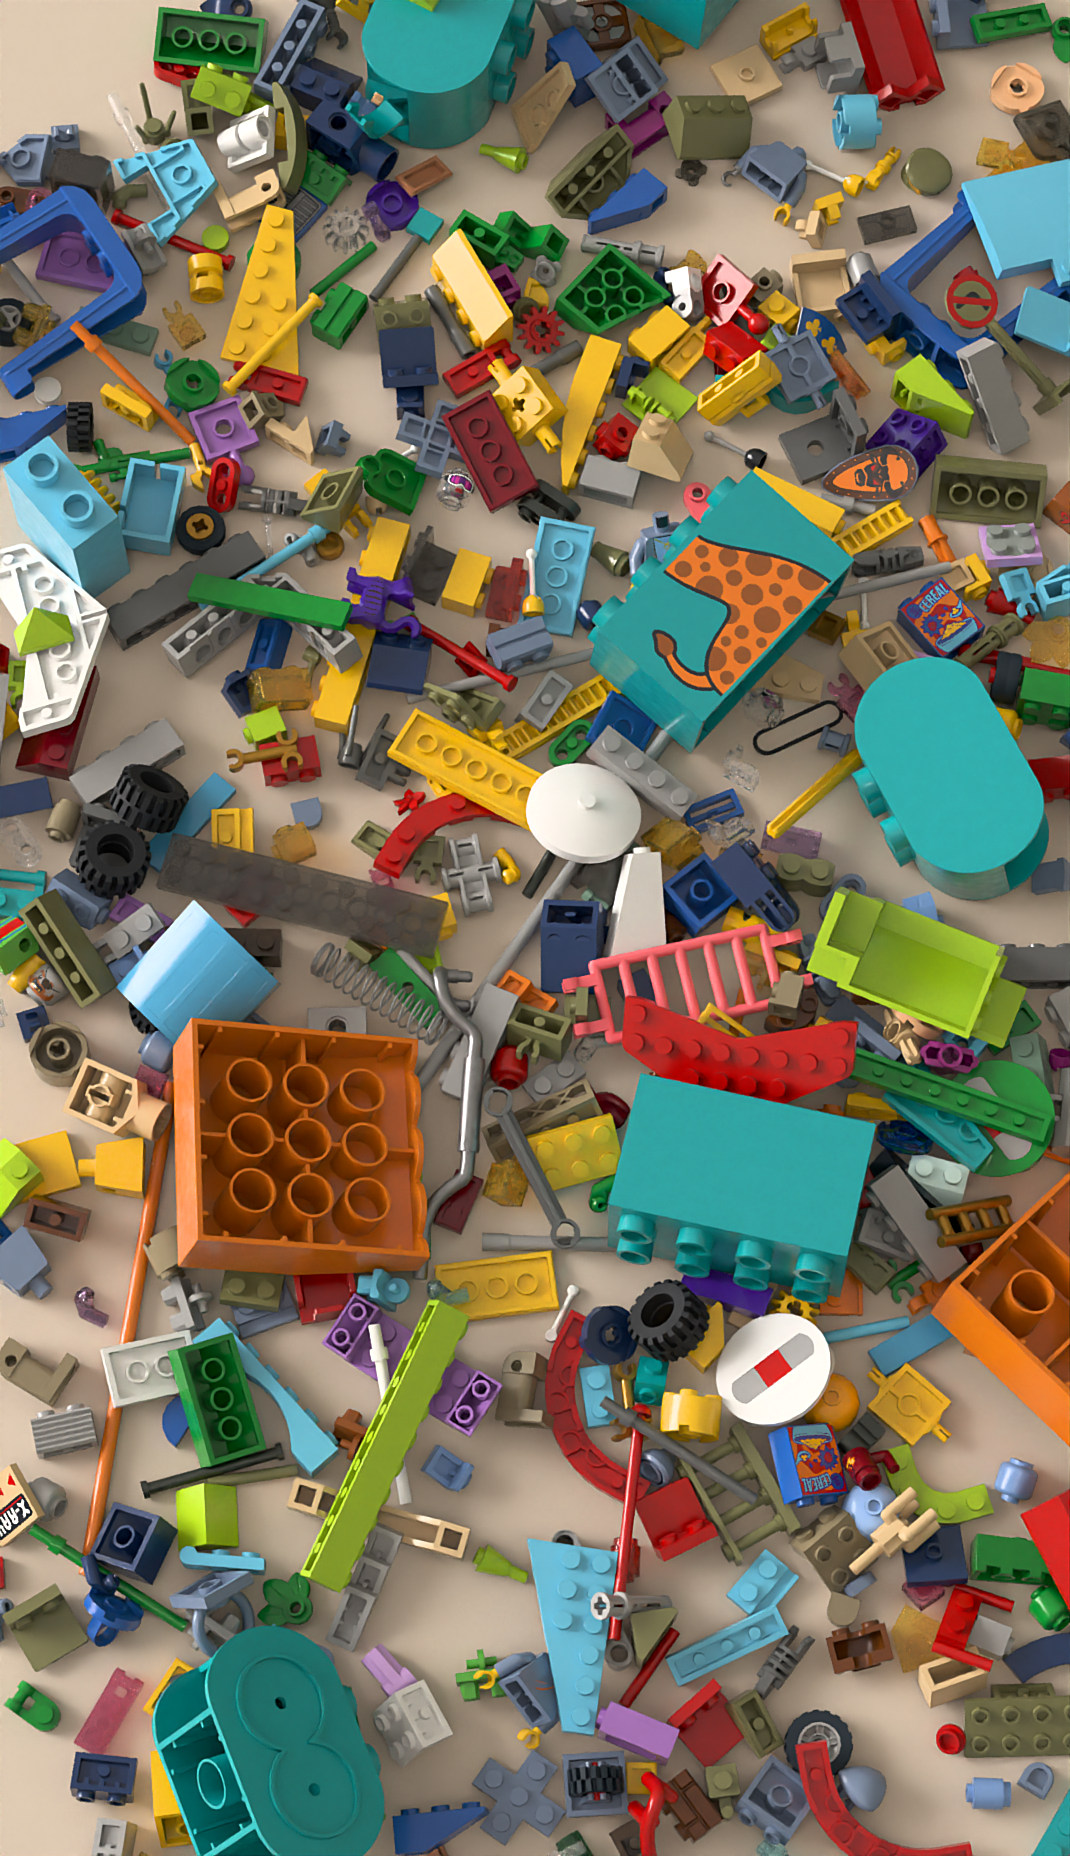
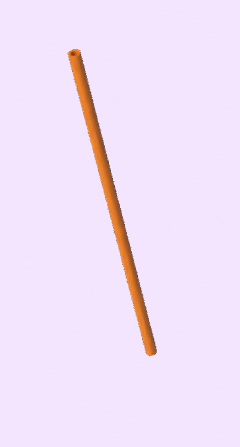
[79,1081,174,1576]

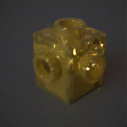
[482,1159,529,1207]

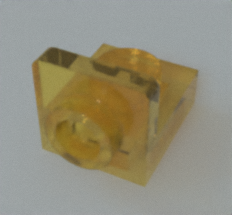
[735,950,771,994]

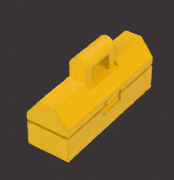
[697,350,782,426]

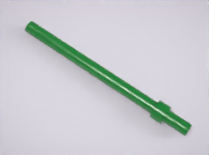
[28,1524,189,1632]

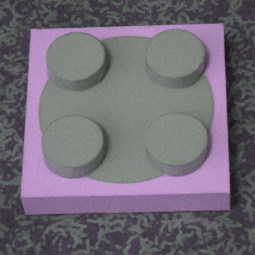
[978,523,1043,568]

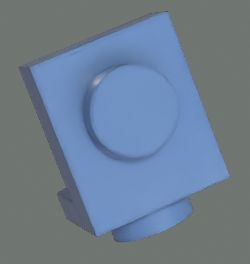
[421,1445,474,1492]

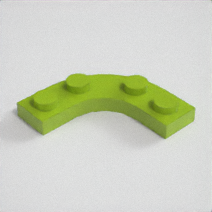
[882,1443,994,1525]

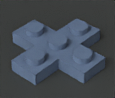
[395,399,465,479]
[472,1750,566,1846]

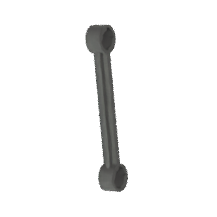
[483,1087,580,1249]

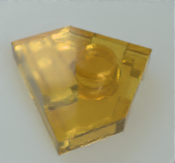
[891,1604,945,1673]

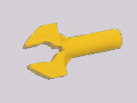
[189,442,211,493]

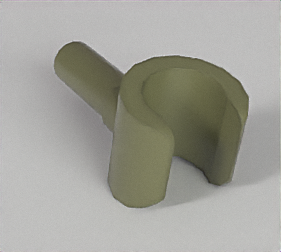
[302,646,321,687]

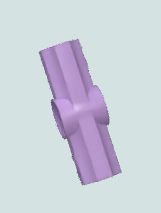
[361,1644,418,1697]

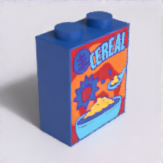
[896,577,985,660]
[768,1423,849,1508]

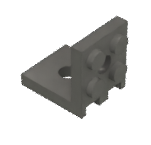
[778,386,869,486]

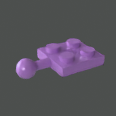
[188,395,260,487]

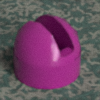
[1049,1048,1070,1072]

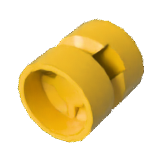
[187,253,225,304]

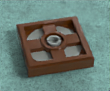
[577,0,632,52]

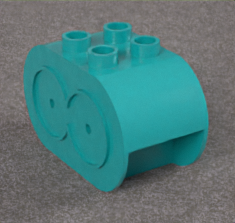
[362,0,536,149]
[852,657,1049,900]
[152,1626,385,1856]

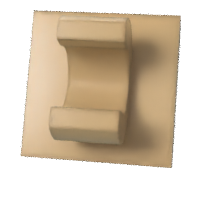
[795,211,827,249]

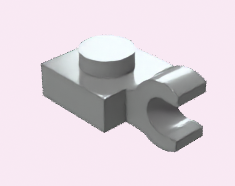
[779,35,828,74]

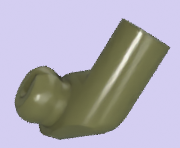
[111,184,148,209]

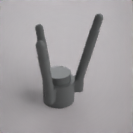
[337,704,390,770]

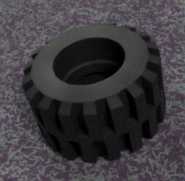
[109,764,189,834]
[75,820,151,900]
[627,1279,710,1362]

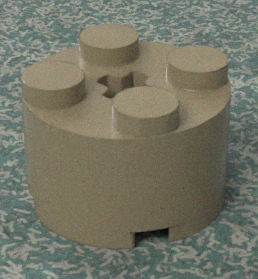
[29,1021,91,1087]
[143,1225,200,1283]

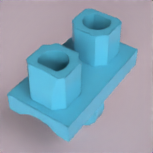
[357,1269,410,1312]

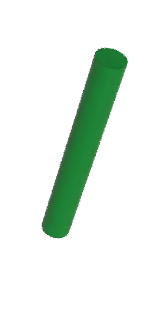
[309,241,377,297]

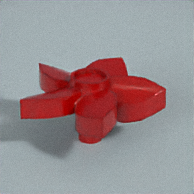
[393,789,426,816]

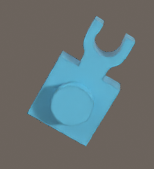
[998,567,1039,619]

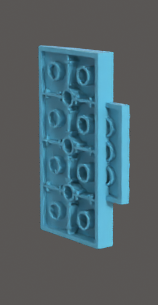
[961,159,1070,287]

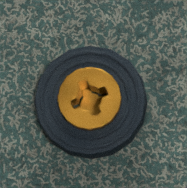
[175,505,226,556]

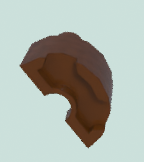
[764,986,818,1033]
[826,1619,894,1675]

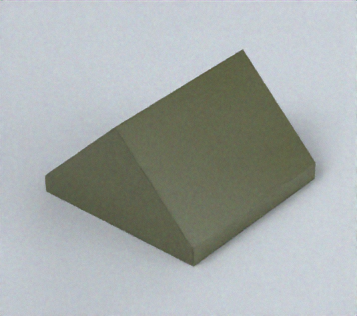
[300,466,363,534]
[629,1607,678,1669]

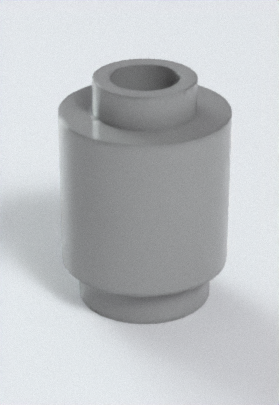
[845,251,880,287]

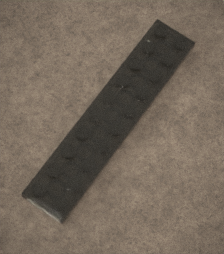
[156,832,449,959]

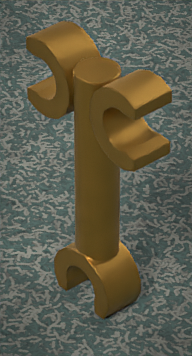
[226,728,304,773]
[609,1363,653,1442]

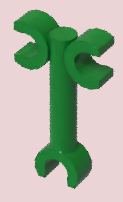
[887,1258,920,1304]

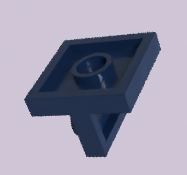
[835,270,901,346]

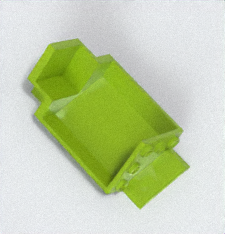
[806,886,1027,1048]

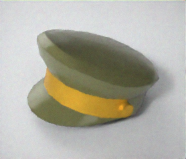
[901,148,953,196]

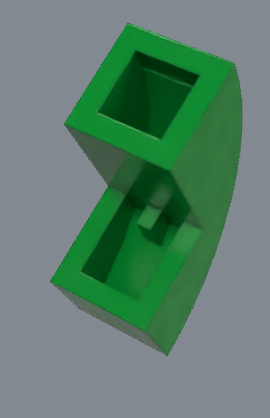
[493,210,570,262]

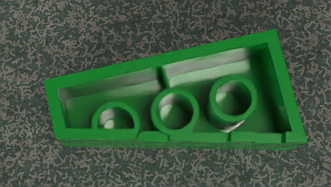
[969,1533,1056,1586]

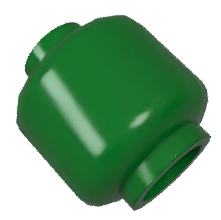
[1029,1586,1070,1632]

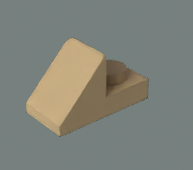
[265,416,315,466]

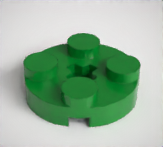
[164,358,220,413]

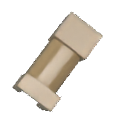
[213,168,286,234]

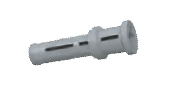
[581,234,665,269]
[590,1592,672,1620]

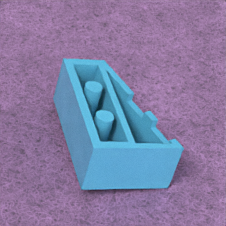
[1034,563,1070,623]

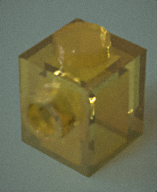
[270,821,317,869]

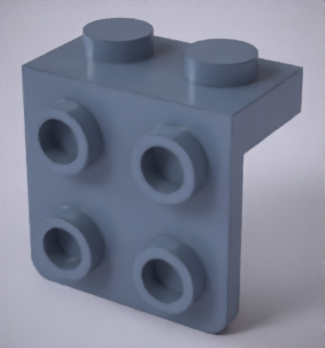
[928,0,990,50]

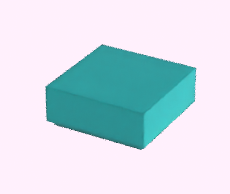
[406,207,444,245]

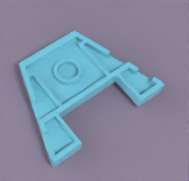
[113,139,219,247]

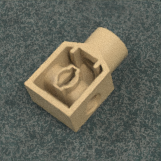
[62,1057,172,1142]

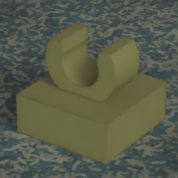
[344,935,382,972]

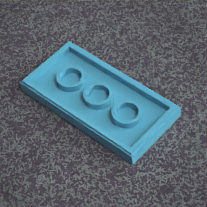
[517,516,596,638]

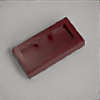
[434,1169,484,1235]

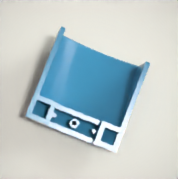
[116,900,281,1044]

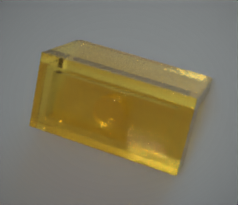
[633,15,685,66]

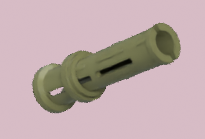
[954,612,1024,669]

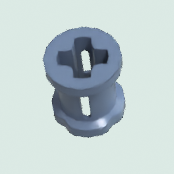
[817,725,852,758]

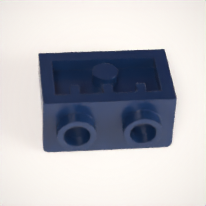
[70,1752,138,1806]

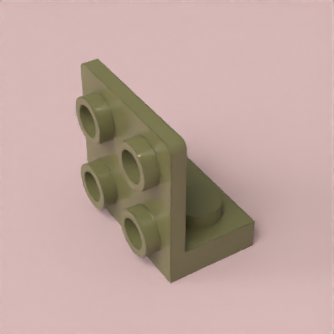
[2,1583,88,1672]

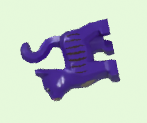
[341,567,422,639]

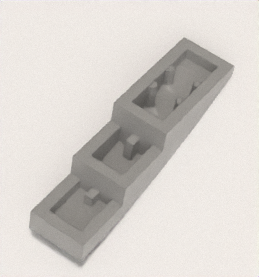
[325,1522,404,1652]

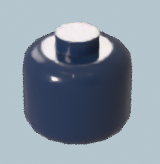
[576,600,602,631]

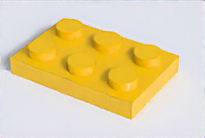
[526,1113,621,1191]

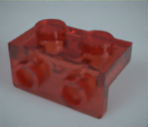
[485,557,528,623]

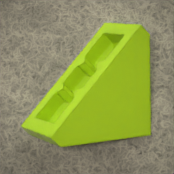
[14,607,75,657]

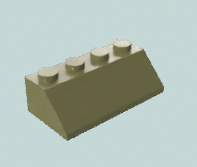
[929,454,1048,528]

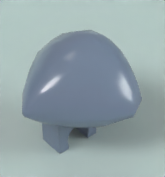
[836,1766,887,1812]

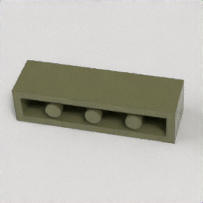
[18,888,118,1009]

